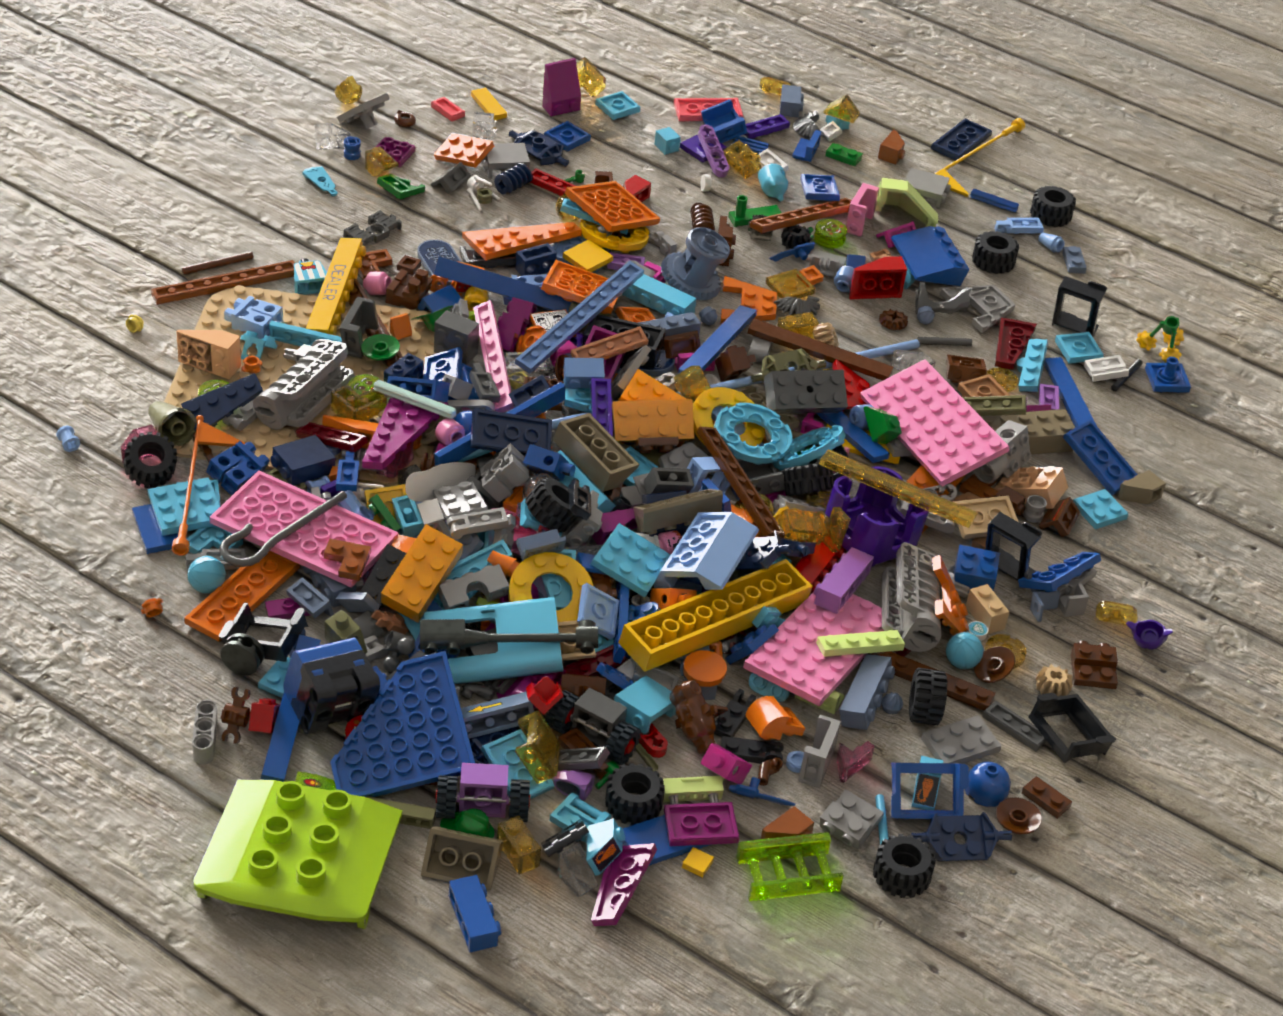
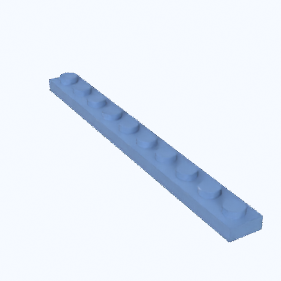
[515,261,644,374]

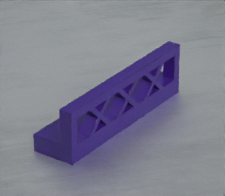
[591,378,613,437]

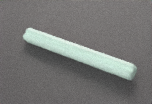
[374,380,457,419]

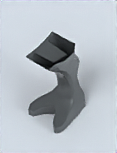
[915,282,972,315]

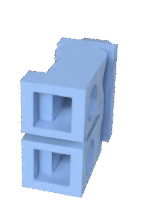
[224,296,283,339]

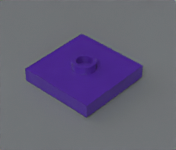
[679,134,727,163]

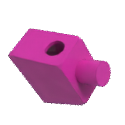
[700,743,753,785]

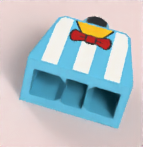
[294,258,327,295]

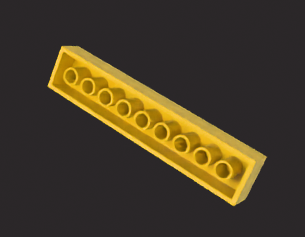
[619,559,813,672]

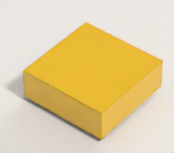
[682,847,714,878]

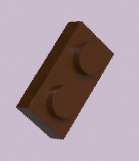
[1021,776,1072,819]

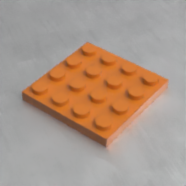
[564,181,661,232]
[541,260,619,314]

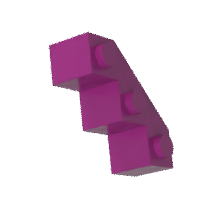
[497,297,537,353]

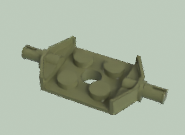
[751,349,826,383]

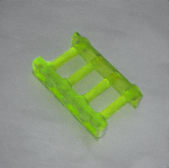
[736,832,844,901]

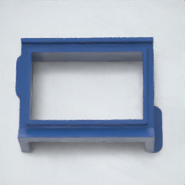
[891,762,969,819]

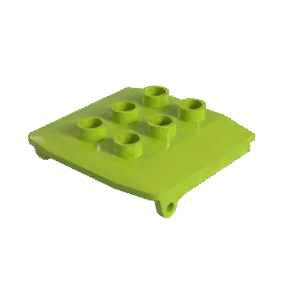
[193,780,403,929]

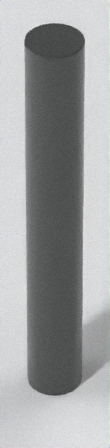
[917,337,972,346]

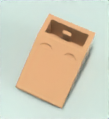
[176,330,241,379]
[994,466,1068,509]

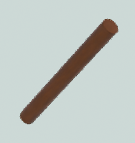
[182,252,254,275]

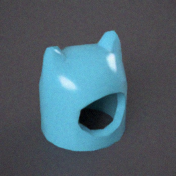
[758,164,788,202]

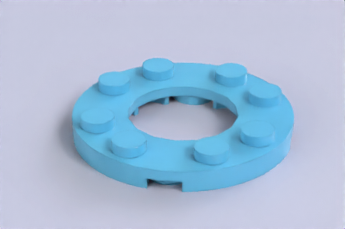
[714,403,792,465]
[772,425,846,471]

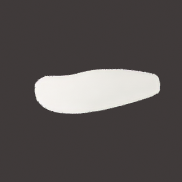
[405,462,476,502]

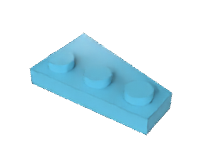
[541,549,576,610]

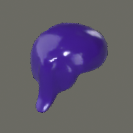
[1126,620,1173,650]

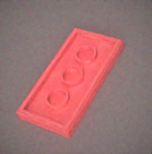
[674,98,743,121]

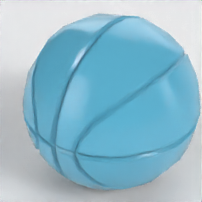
[187,556,226,594]
[946,632,984,670]

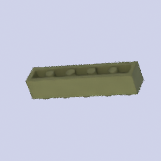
[367,797,436,829]

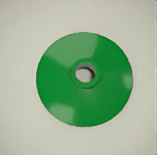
[361,334,400,360]

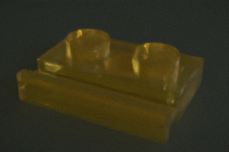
[803,491,831,507]

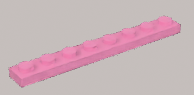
[473,300,515,413]

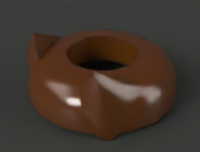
[394,110,416,127]

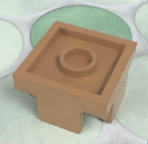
[957,374,1011,397]

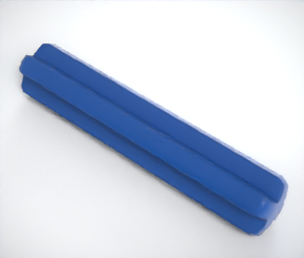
[970,189,1019,213]

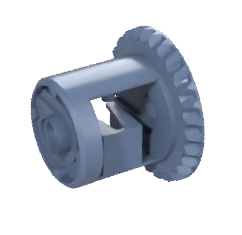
[661,228,730,300]

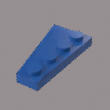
[1018,552,1101,592]

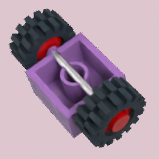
[436,763,530,823]

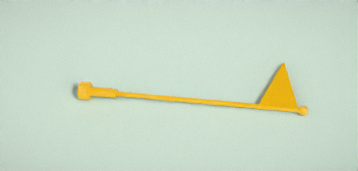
[934,118,1025,197]

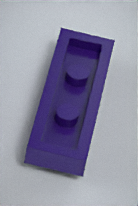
[744,114,790,139]

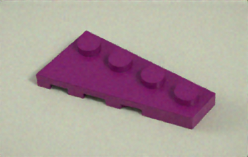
[591,843,657,926]

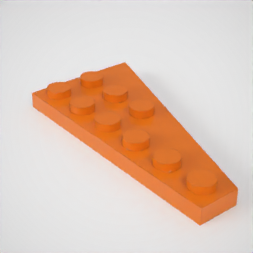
[462,222,582,261]

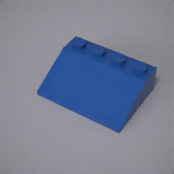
[891,226,969,286]

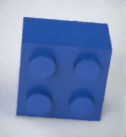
[953,545,1000,593]

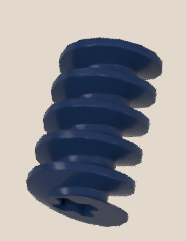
[494,163,533,195]

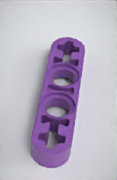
[698,125,729,178]

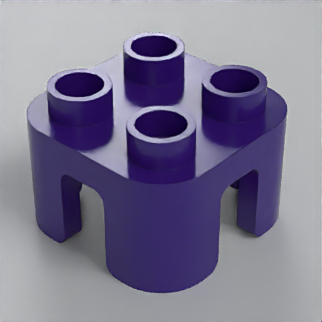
[822,466,930,567]

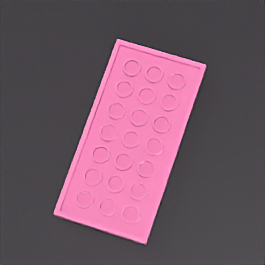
[860,359,1009,487]
[210,471,398,588]
[743,592,894,706]

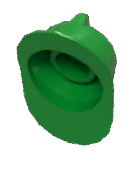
[411,305,454,332]
[440,808,495,838]

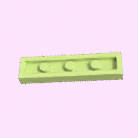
[816,630,905,657]

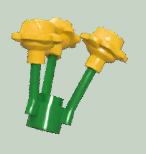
[1136,316,1184,363]

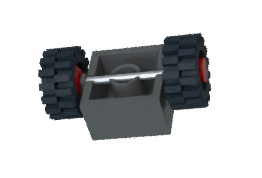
[545,688,641,765]

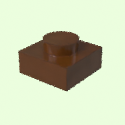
[397,255,421,275]

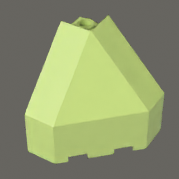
[875,178,938,227]

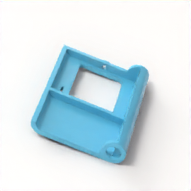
[424,597,563,685]

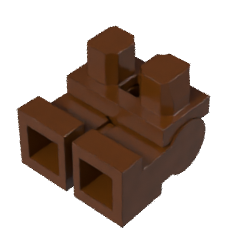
[385,269,433,310]

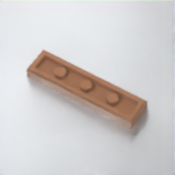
[571,326,649,360]

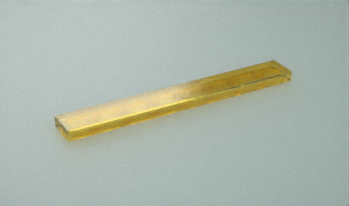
[819,449,978,528]

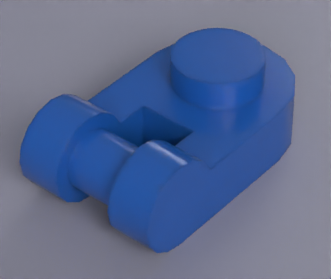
[628,602,661,623]

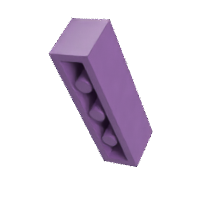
[814,547,874,614]

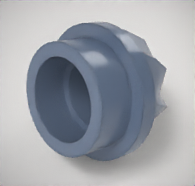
[699,306,718,325]
[917,306,935,325]
[881,692,903,715]

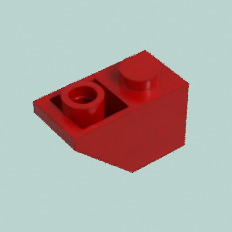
[248,698,280,733]

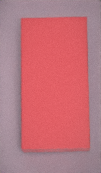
[431,97,465,122]

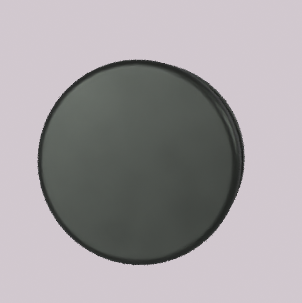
[220,633,265,676]

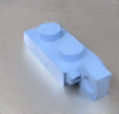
[994,218,1044,234]

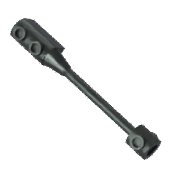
[420,619,598,655]

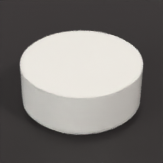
[700,174,712,192]

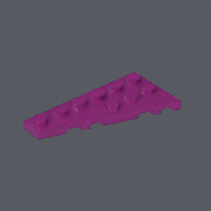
[362,397,449,470]

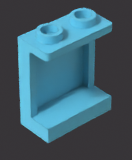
[614,675,676,734]

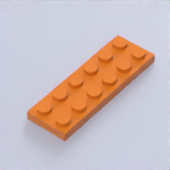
[184,551,300,642]

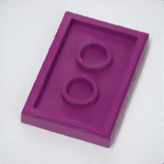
[663,802,739,846]

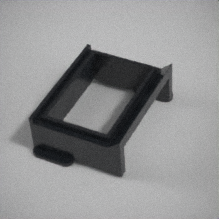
[1052,276,1107,337]
[985,512,1042,580]
[219,602,308,662]
[1028,693,1116,763]

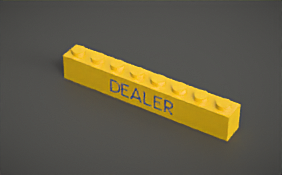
[306,238,366,336]

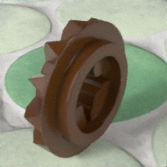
[879,309,908,330]

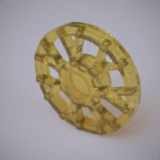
[986,367,1018,392]

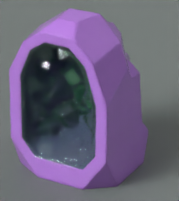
[553,770,595,801]

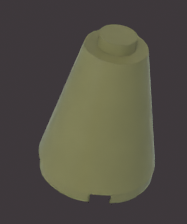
[148,401,197,446]

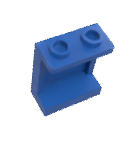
[701,99,748,143]

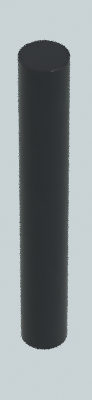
[1111,359,1143,392]

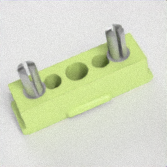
[663,776,724,805]

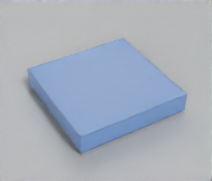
[577,583,619,640]

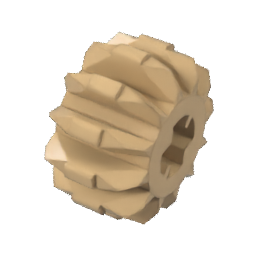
[813,322,839,347]
[1036,664,1073,697]

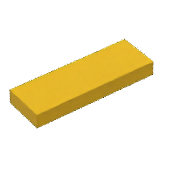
[471,88,507,121]

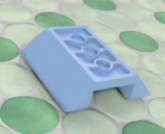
[653,512,759,590]

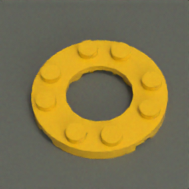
[579,219,649,253]
[693,387,765,446]
[508,552,593,622]

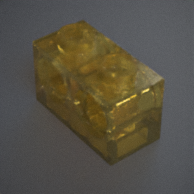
[723,140,762,179]

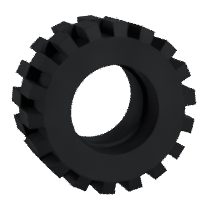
[1030,186,1076,227]
[972,231,1019,274]
[123,432,177,488]
[782,461,834,496]
[525,477,578,532]
[909,668,947,726]
[605,763,665,825]
[873,834,936,898]

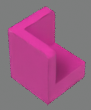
[800,413,826,434]

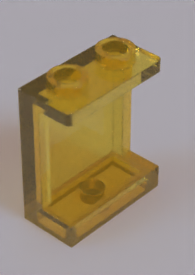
[515,711,560,784]

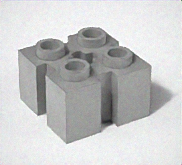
[480,443,529,502]

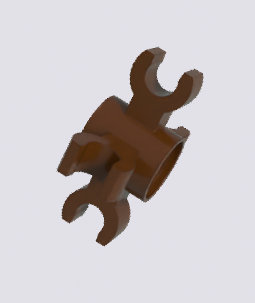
[220,687,251,744]

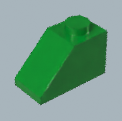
[863,406,902,444]

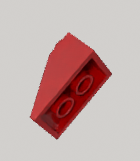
[849,256,907,299]

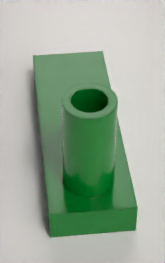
[728,195,782,227]

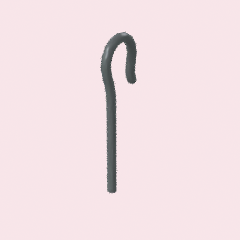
[219,491,347,567]

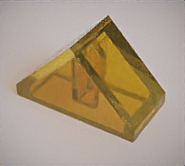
[824,94,860,123]

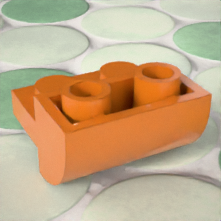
[745,696,806,740]

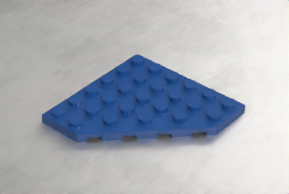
[330,651,475,797]

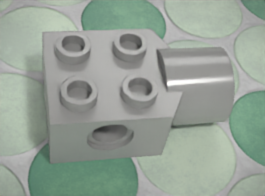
[973,420,1031,484]

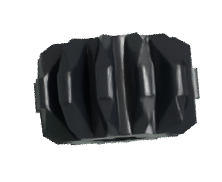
[781,224,811,249]

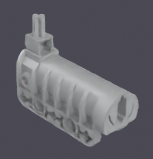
[253,339,355,429]
[882,543,970,652]

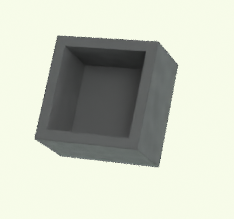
[434,310,479,365]

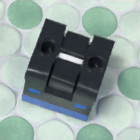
[283,638,380,735]

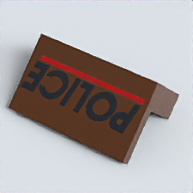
[1039,497,1080,537]

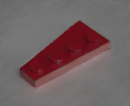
[995,317,1037,370]

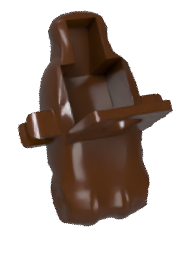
[670,680,728,755]

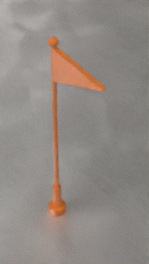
[172,415,245,556]

